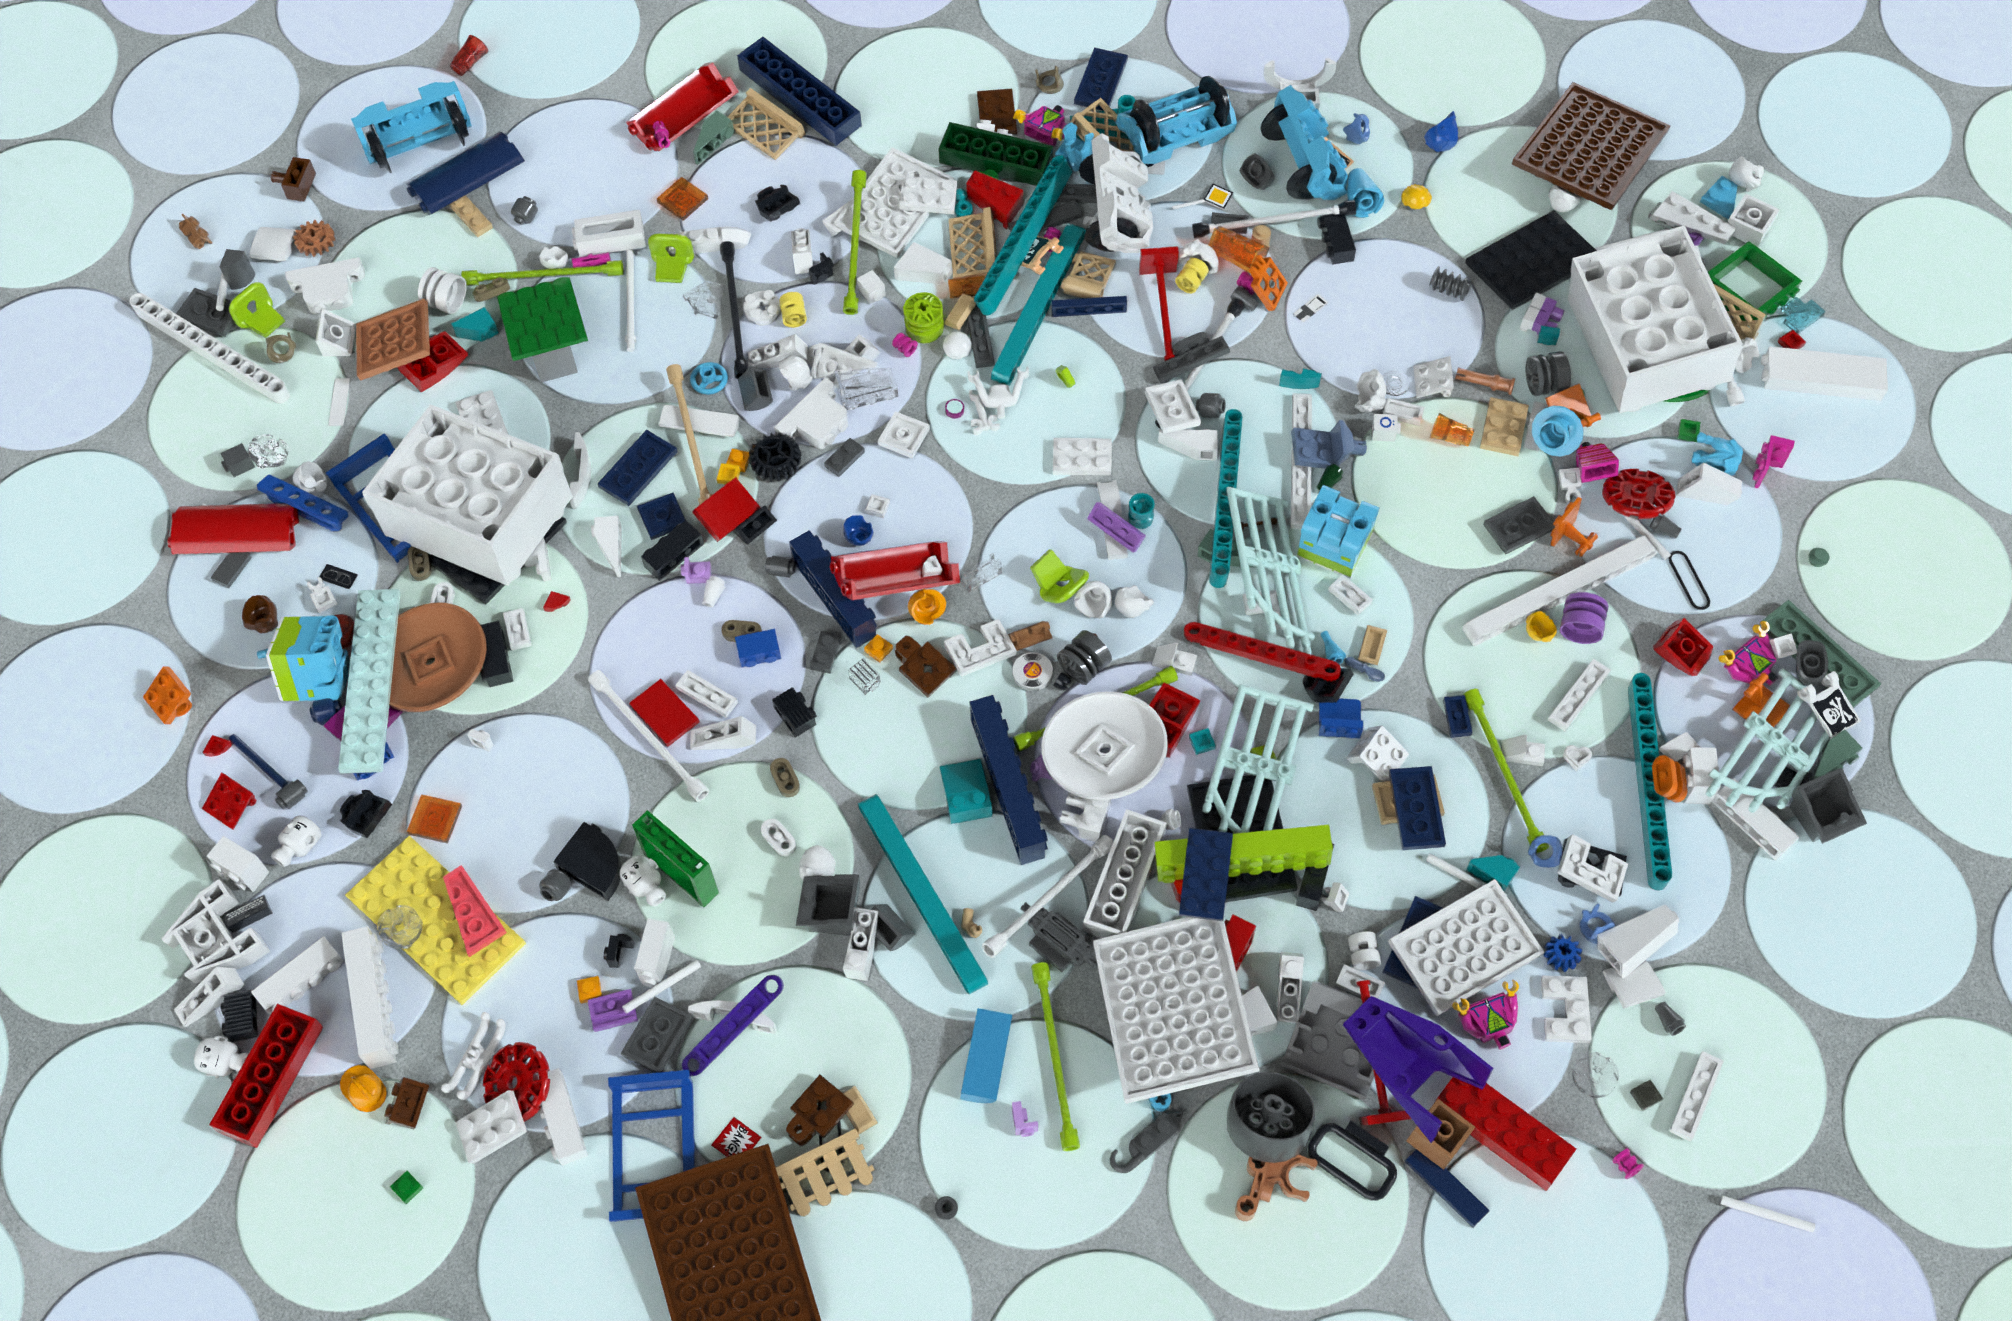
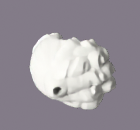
[1178,239,1219,274]
[1355,369,1386,413]

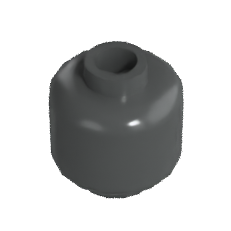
[511,196,538,225]
[1196,393,1226,418]
[539,869,572,901]

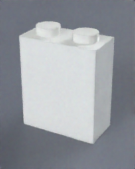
[634,919,675,987]

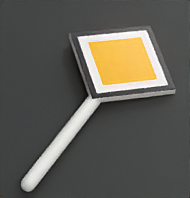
[1172,184,1234,210]

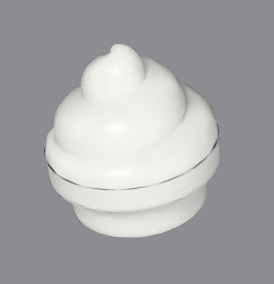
[1159,809,1181,830]

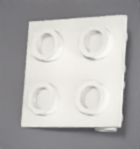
[1413,356,1454,398]

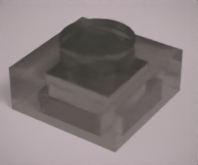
[1630,1079,1663,1111]

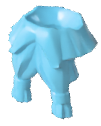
[1055,122,1094,172]
[1692,432,1743,476]

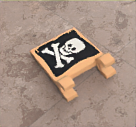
[1021,236,1064,275]

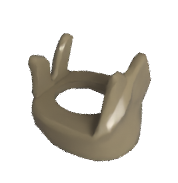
[1035,66,1064,94]
[265,332,296,363]

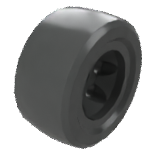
[1227,1072,1315,1163]

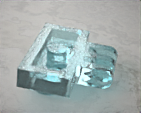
[1781,297,1826,334]

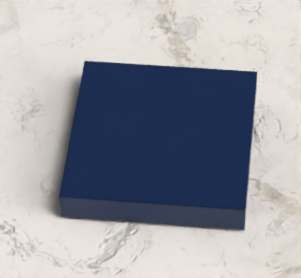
[637,492,686,540]

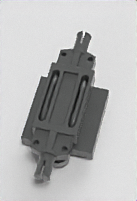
[1020,902,1098,972]

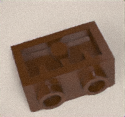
[384,1077,429,1129]

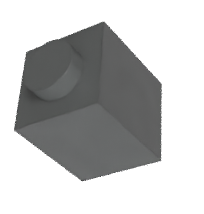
[220,443,255,477]

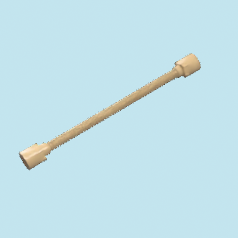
[666,364,713,505]

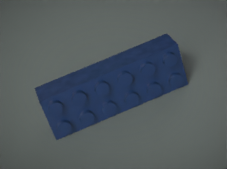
[789,530,877,648]

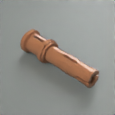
[1455,367,1516,395]

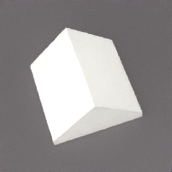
[316,309,356,357]

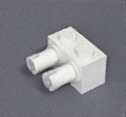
[1059,792,1111,842]

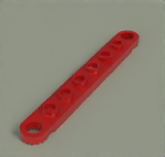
[1184,622,1341,681]

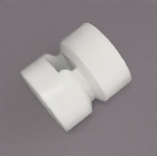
[1348,932,1381,971]

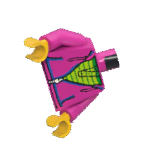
[1013,105,1066,148]
[1718,621,1778,686]
[1452,980,1519,1050]

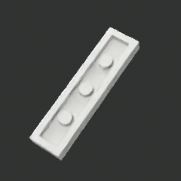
[1548,659,1611,732]
[1669,1051,1724,1142]

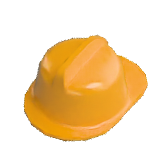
[340,1065,387,1112]

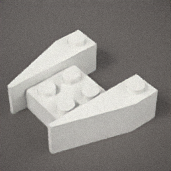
[161,879,270,984]

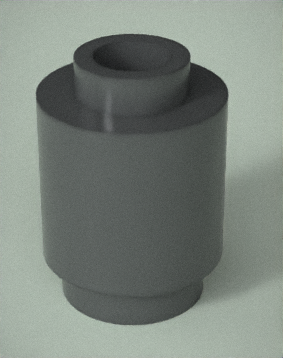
[765,556,796,578]
[275,779,308,809]

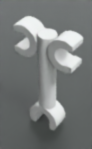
[969,389,1000,435]

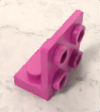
[1752,435,1795,488]

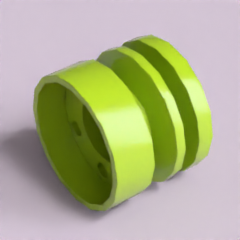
[903,292,944,344]

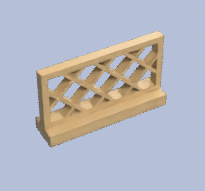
[728,88,805,160]
[1070,98,1135,152]
[948,207,997,281]
[1714,284,1766,340]

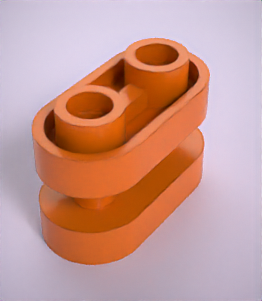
[1652,755,1688,803]

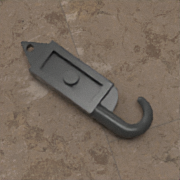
[1109,1111,1183,1174]

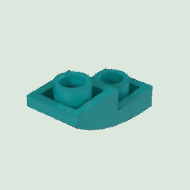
[1279,368,1322,389]

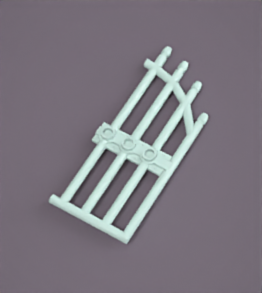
[1226,487,1315,654]
[1706,668,1830,813]
[1203,684,1314,834]

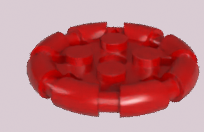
[1602,469,1676,519]
[483,1042,551,1122]

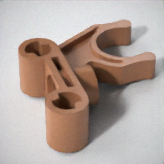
[1235,1154,1318,1222]

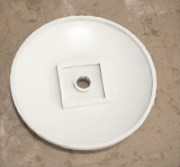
[1041,691,1168,800]

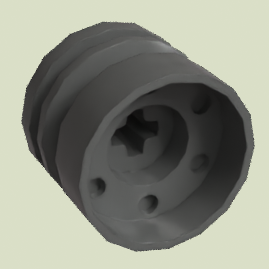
[1525,351,1571,396]
[1057,630,1112,685]

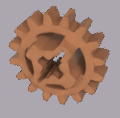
[293,220,336,257]

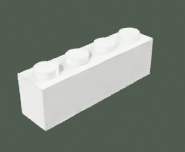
[1712,778,1799,861]
[251,936,345,1015]
[538,1068,588,1166]

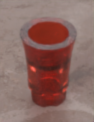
[450,35,489,76]

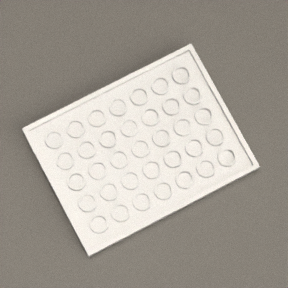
[1093,917,1260,1104]

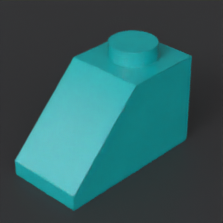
[451,307,499,342]
[1466,855,1520,892]

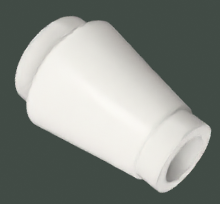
[702,576,725,607]

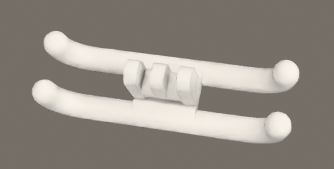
[441,1012,506,1100]

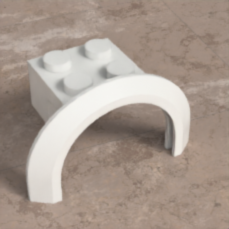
[1263,58,1337,109]

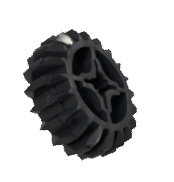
[749,432,802,482]

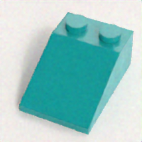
[939,759,992,824]

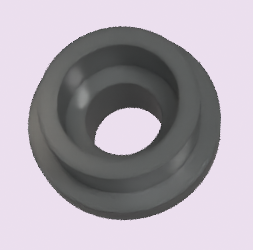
[935,1196,958,1220]

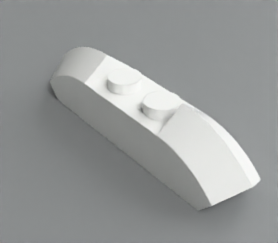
[665,226,751,257]

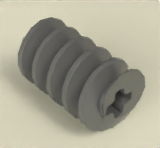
[1429,266,1472,301]

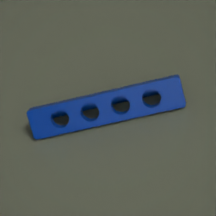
[257,474,349,532]

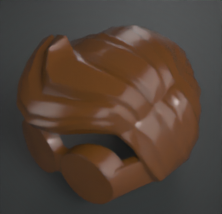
[242,595,278,633]

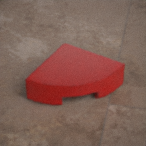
[543,591,571,612]
[202,735,232,757]

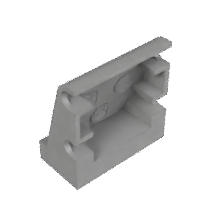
[1281,980,1374,1100]

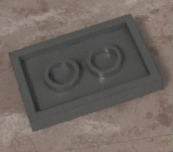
[176,288,235,337]
[1483,496,1555,555]
[620,996,694,1073]

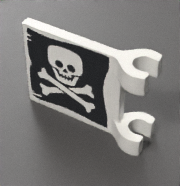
[1797,671,1861,739]

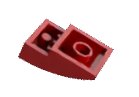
[398,331,468,392]
[692,477,761,543]
[1149,683,1201,758]

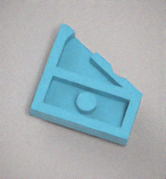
[1700,176,1738,220]

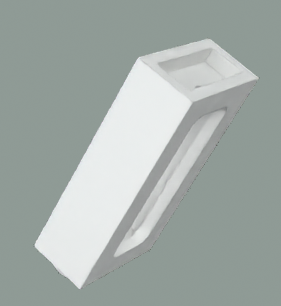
[572,209,646,257]

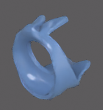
[1343,113,1370,144]
[1528,835,1563,868]
[1579,904,1616,944]

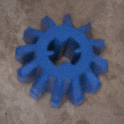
[1544,934,1582,972]

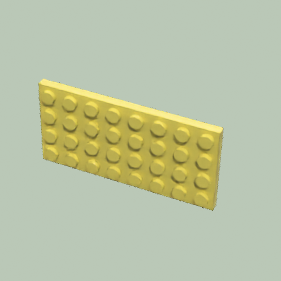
[345,836,526,1005]

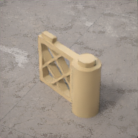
[1061,251,1116,298]

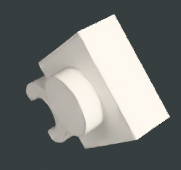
[1558,468,1582,503]
[307,577,337,613]

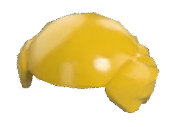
[1401,184,1432,209]
[1526,611,1557,642]

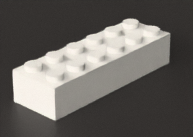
[1083,809,1167,938]
[341,926,399,1069]

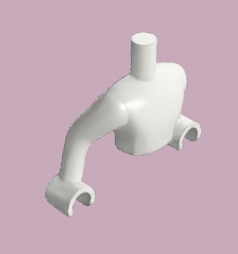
[967,366,1029,419]

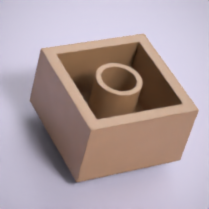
[1406,1099,1475,1170]

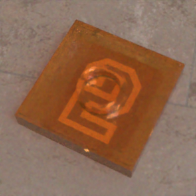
[657,177,709,221]
[407,794,462,844]

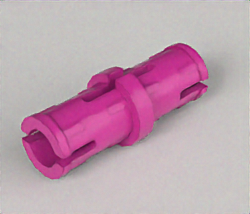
[653,121,670,148]
[572,252,611,268]

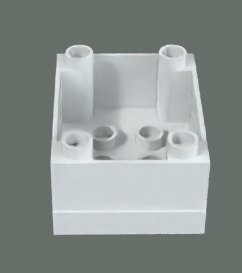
[1568,225,1743,414]
[362,404,573,586]

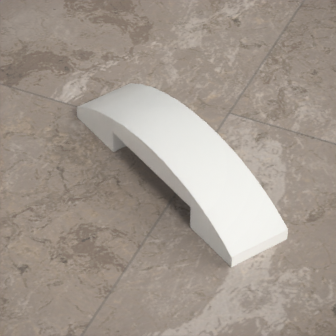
[570,432,591,509]
[688,1000,777,1034]

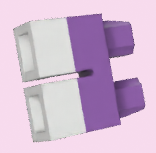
[1520,292,1565,335]

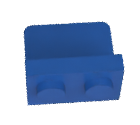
[1319,698,1363,739]

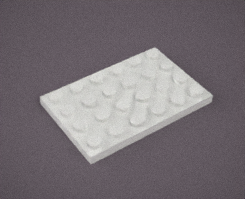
[834,147,954,258]
[1388,879,1544,1017]

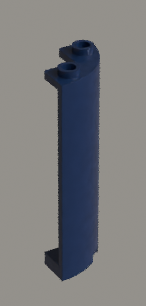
[406,131,525,215]

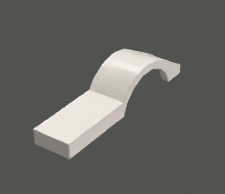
[1097,480,1128,560]

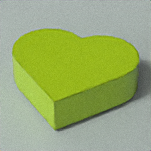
[1055,365,1076,388]

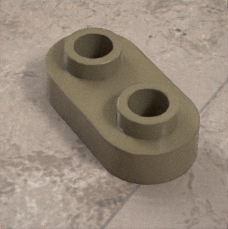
[472,277,510,302]
[408,546,431,581]
[721,620,762,642]
[770,758,800,797]

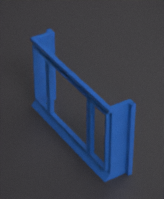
[326,433,411,563]
[608,1070,695,1222]

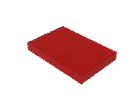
[629,679,700,747]

